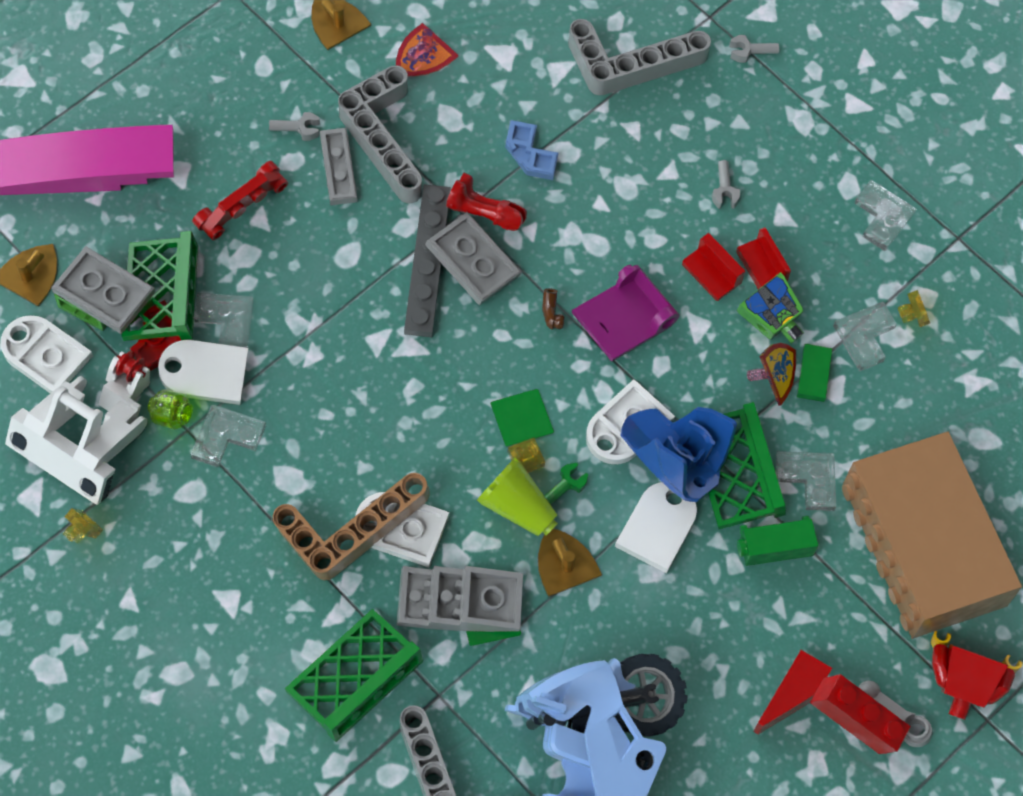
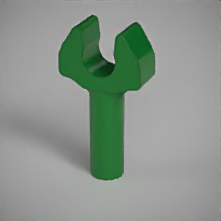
[544,463,588,505]

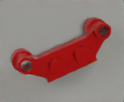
[192,161,288,241]

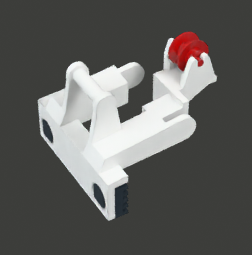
[5,351,150,505]

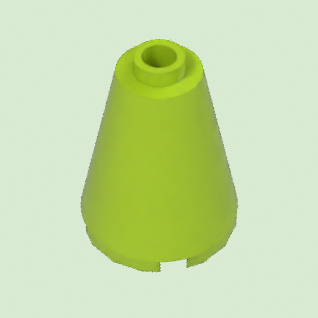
[477,458,558,536]

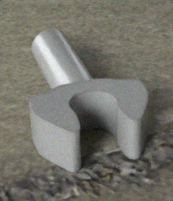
[729,35,779,63]
[269,112,320,141]
[712,160,740,209]

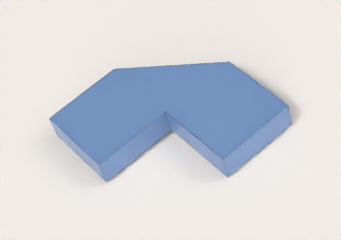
[505,120,558,180]

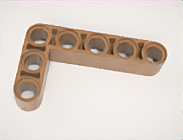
[273,473,430,580]

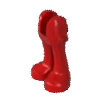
[446,172,527,231]

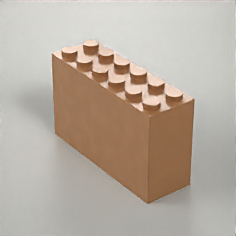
[842,431,1022,639]

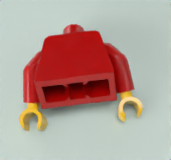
[931,631,1022,720]

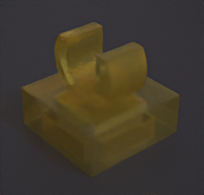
[898,290,930,327]
[507,438,545,473]
[63,508,103,544]

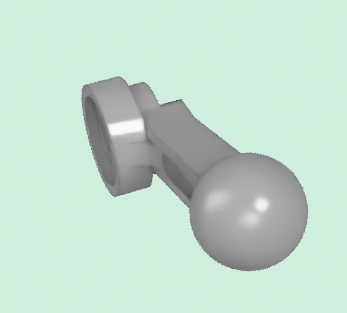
[858,680,932,747]

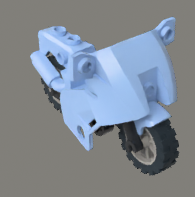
[505,654,688,796]

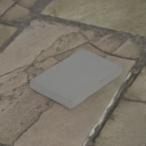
[425,212,521,306]
[51,246,155,334]

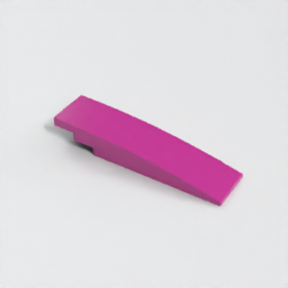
[0,124,174,195]

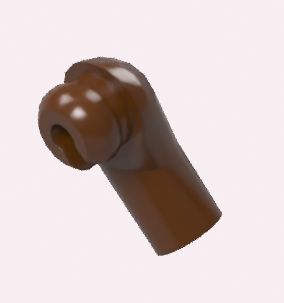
[542,288,565,330]

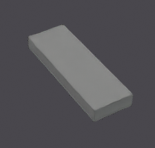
[320,128,357,206]

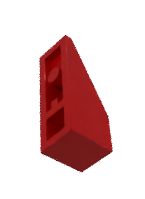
[753,650,832,735]

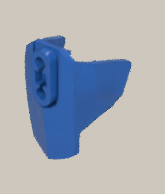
[620,407,737,502]

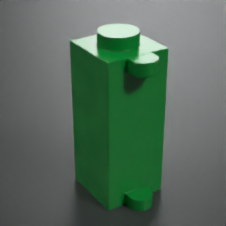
[737,516,818,566]

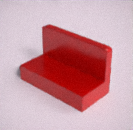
[736,227,791,290]
[682,233,745,301]

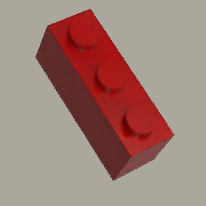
[810,674,911,754]

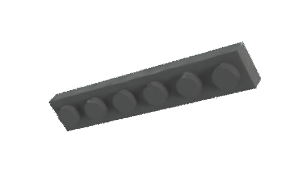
[404,184,451,338]

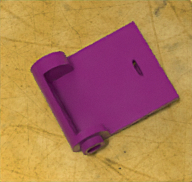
[572,265,680,362]

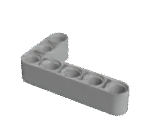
[568,19,711,96]
[338,66,422,203]
[400,705,456,796]

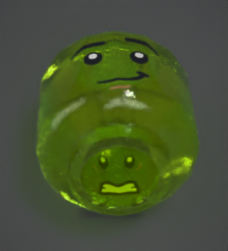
[148,389,193,430]

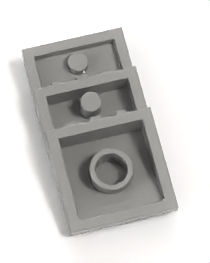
[397,566,523,632]

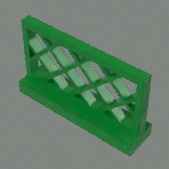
[121,231,199,341]
[708,402,786,530]
[285,609,423,742]

